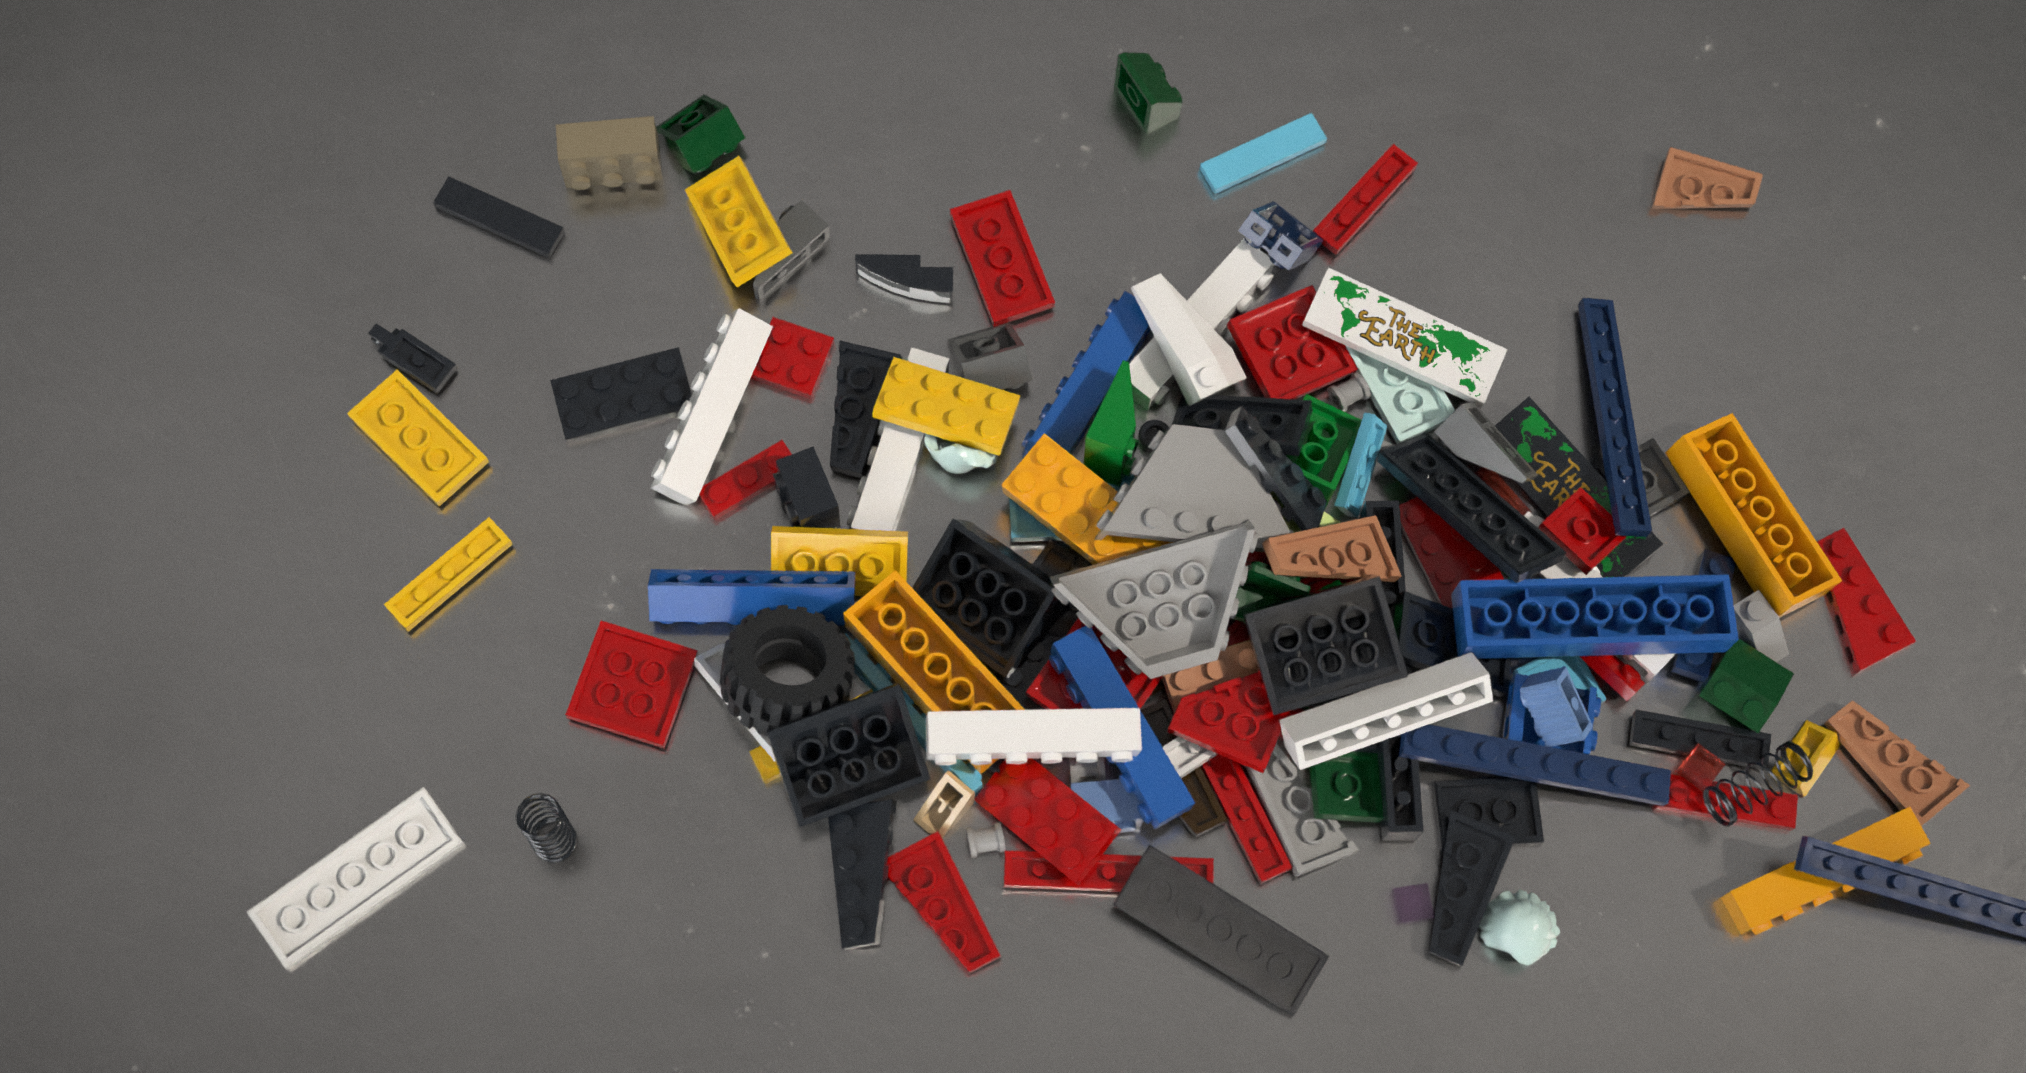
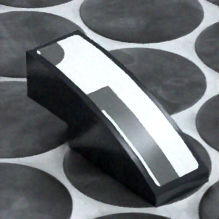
[855,254,953,304]

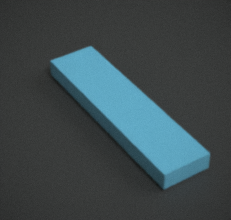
[1199,113,1327,195]

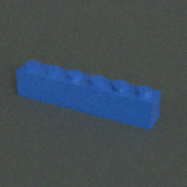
[1021,291,1151,458]
[648,569,855,626]
[1049,625,1195,829]

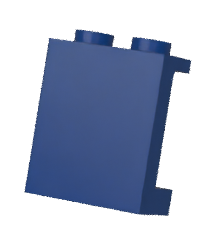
[1502,674,1601,754]

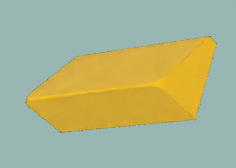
[1771,720,1840,797]

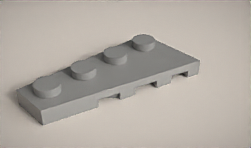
[1244,743,1359,877]

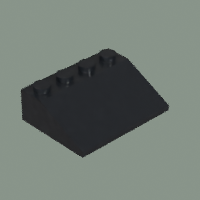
[912,518,1065,678]
[1242,575,1408,715]
[766,683,931,828]

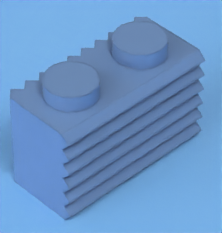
[1520,666,1593,747]

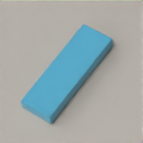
[1334,412,1387,518]

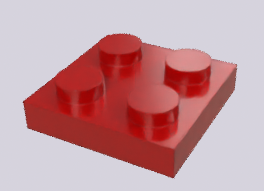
[750,317,834,400]
[1538,487,1627,575]

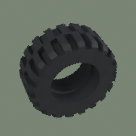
[720,605,855,737]

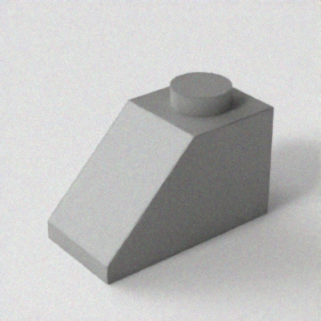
[1734,590,1789,662]

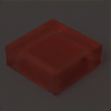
[1675,743,1726,792]

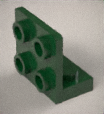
[1234,561,1311,623]

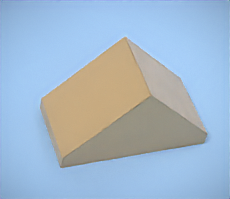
[913,770,975,838]

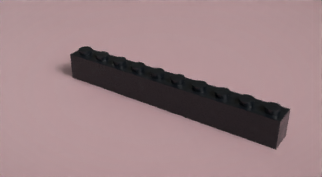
[1360,500,1424,841]

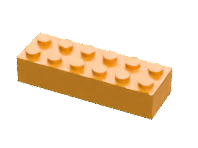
[1665,413,1842,618]
[1001,433,1173,565]
[843,570,1025,774]

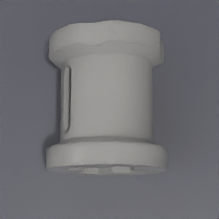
[1327,372,1371,412]
[1068,757,1105,784]
[966,821,1006,859]

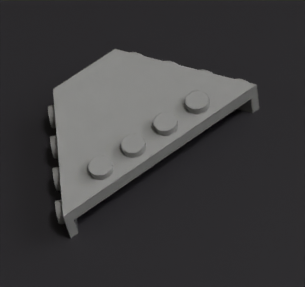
[1094,424,1294,552]
[1050,521,1258,679]

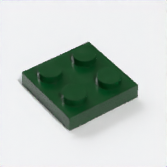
[1310,751,1384,823]

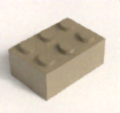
[556,116,663,190]

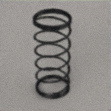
[1703,741,1813,827]
[516,793,577,862]

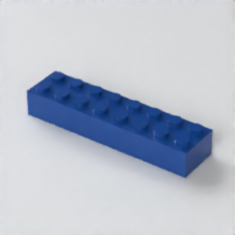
[1451,575,1739,659]

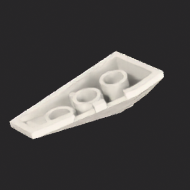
[1131,273,1247,406]

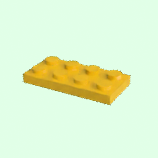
[685,156,793,287]
[872,357,1021,456]
[347,370,489,506]
[771,526,908,596]

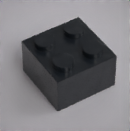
[772,446,841,529]

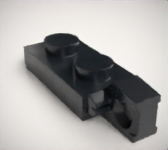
[368,323,457,394]

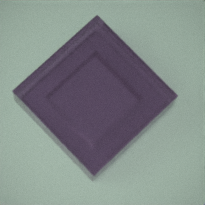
[1392,883,1434,925]

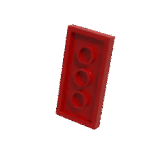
[950,190,1055,327]
[1399,497,1504,609]
[974,758,1122,885]

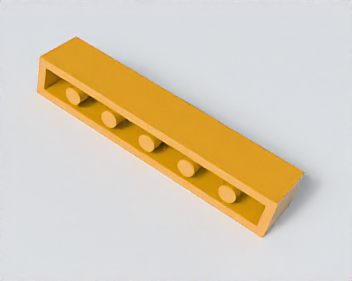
[1721,807,1931,936]

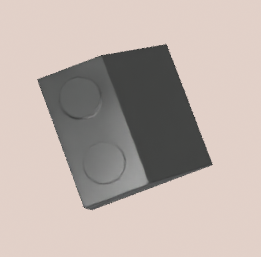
[947,322,1032,390]

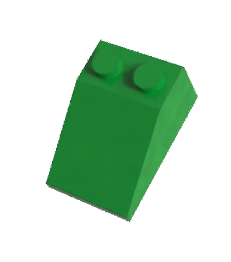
[1083,360,1139,487]
[1286,394,1362,509]

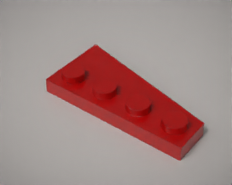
[1817,528,1916,674]
[887,831,1002,973]

